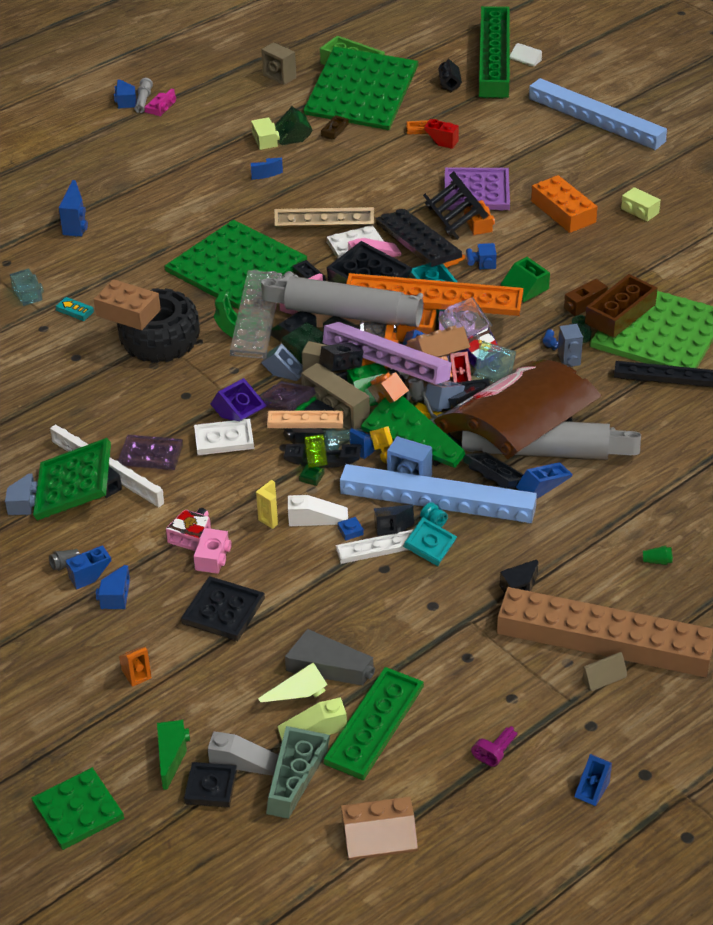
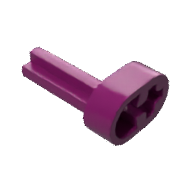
[471,726,517,767]

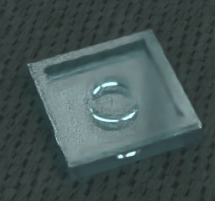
[473,341,516,382]

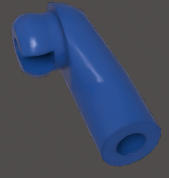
[542,329,558,350]

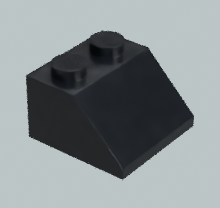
[267,311,317,349]

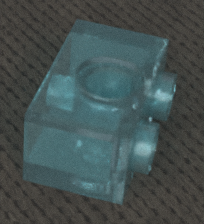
[10,268,44,306]

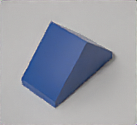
[350,428,376,459]
[574,754,612,806]

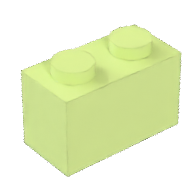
[251,118,280,150]
[621,187,660,221]

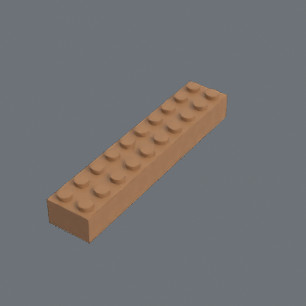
[497,587,713,678]

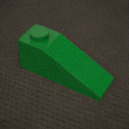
[157,720,190,790]

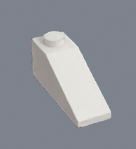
[288,495,348,526]

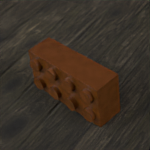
[585,274,658,338]

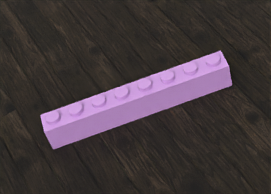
[323,322,452,385]

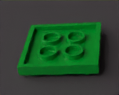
[31,767,124,850]

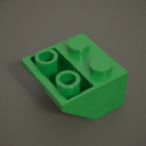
[501,257,550,302]

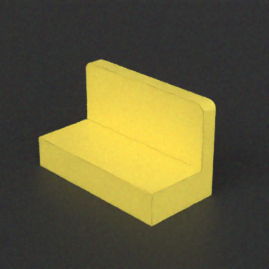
[256,480,278,529]

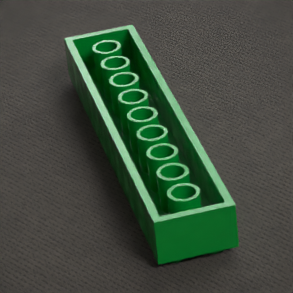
[479,6,510,98]

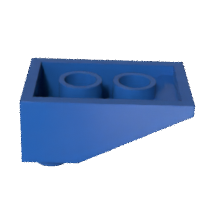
[59,180,88,236]

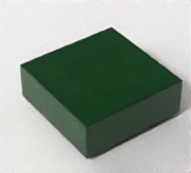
[299,464,325,486]

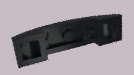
[284,444,362,468]

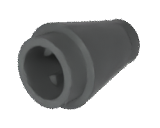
[49,549,80,571]

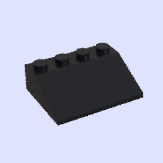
[326,241,412,284]

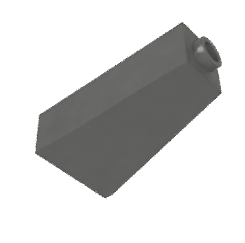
[285,629,375,686]

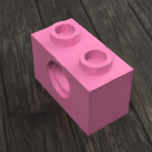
[194,528,231,574]

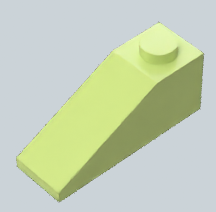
[258,663,327,702]
[278,697,347,741]

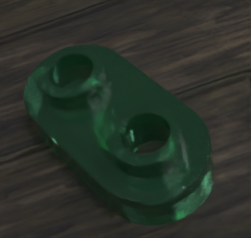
[572,315,592,343]

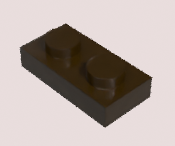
[321,115,349,139]

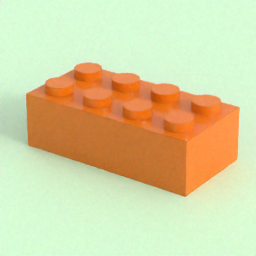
[531,175,598,233]

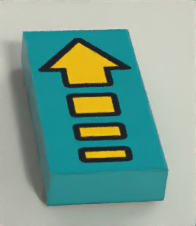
[55,297,94,321]

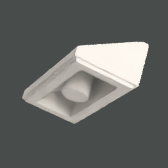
[510,43,542,67]

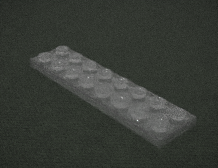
[230,270,282,359]

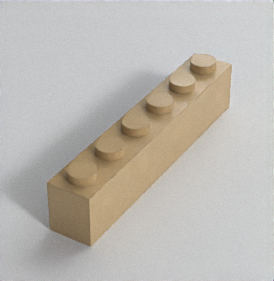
[274,207,374,228]

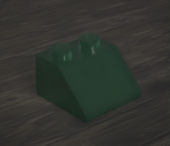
[275,106,313,145]

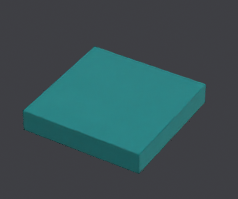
[403,517,457,566]

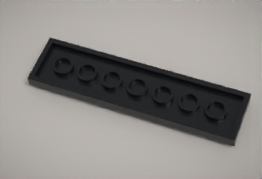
[376,209,462,267]

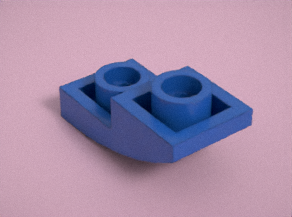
[251,158,283,180]

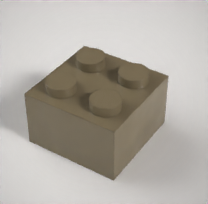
[261,42,296,85]

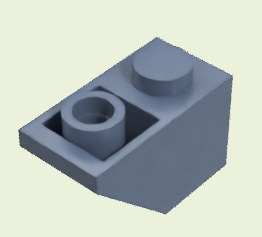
[5,474,37,515]

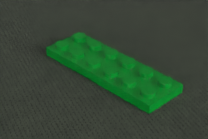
[324,667,424,781]

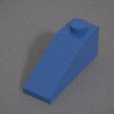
[516,462,573,498]

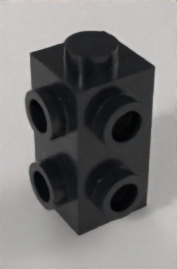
[438,59,462,92]

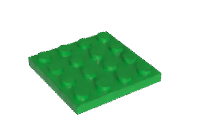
[33,438,111,520]

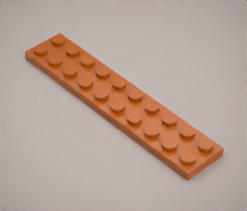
[346,273,523,316]

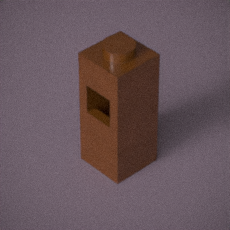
[564,279,608,316]

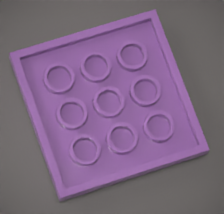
[445,168,510,211]

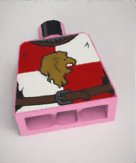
[166,508,211,551]

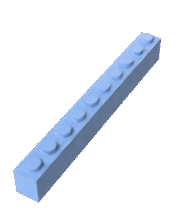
[529,78,667,150]
[340,464,537,523]

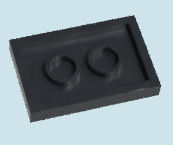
[463,452,524,489]

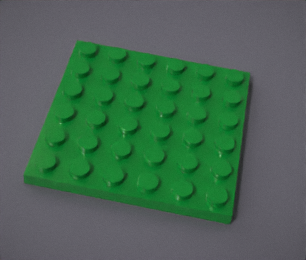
[303,46,418,130]
[165,220,307,309]

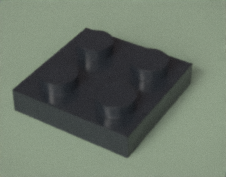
[184,762,237,808]

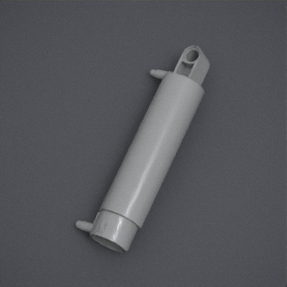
[261,275,423,327]
[462,421,641,460]

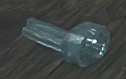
[323,428,362,450]

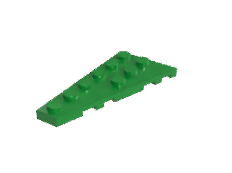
[361,396,465,468]

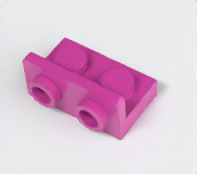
[144,89,176,116]

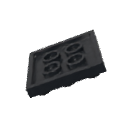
[181,576,265,641]

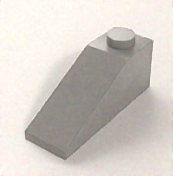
[208,731,279,776]

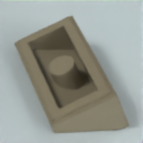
[583,652,627,691]

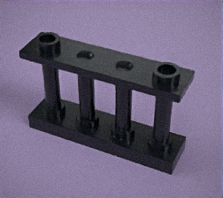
[423,171,488,239]

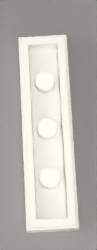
[336,530,413,564]

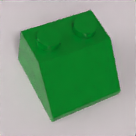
[347,363,387,406]

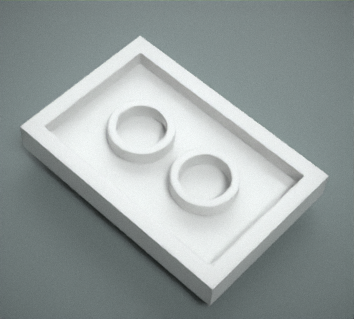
[327,225,384,258]
[194,419,254,455]

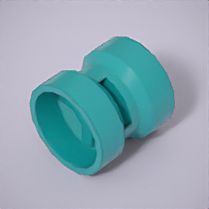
[420,502,448,527]

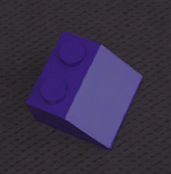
[210,378,267,422]

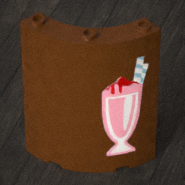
[433,360,602,460]

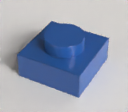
[337,517,364,541]

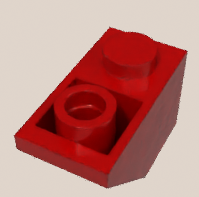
[424,119,459,149]

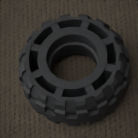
[117,288,200,363]

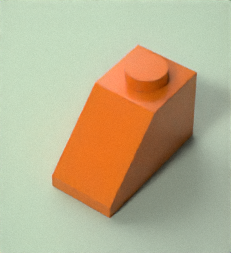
[119,647,152,687]

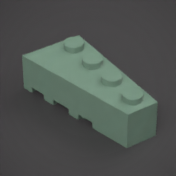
[266,726,330,819]

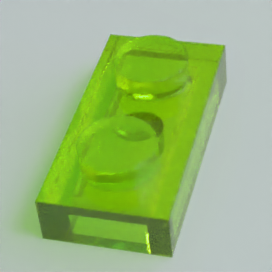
[305,434,328,468]

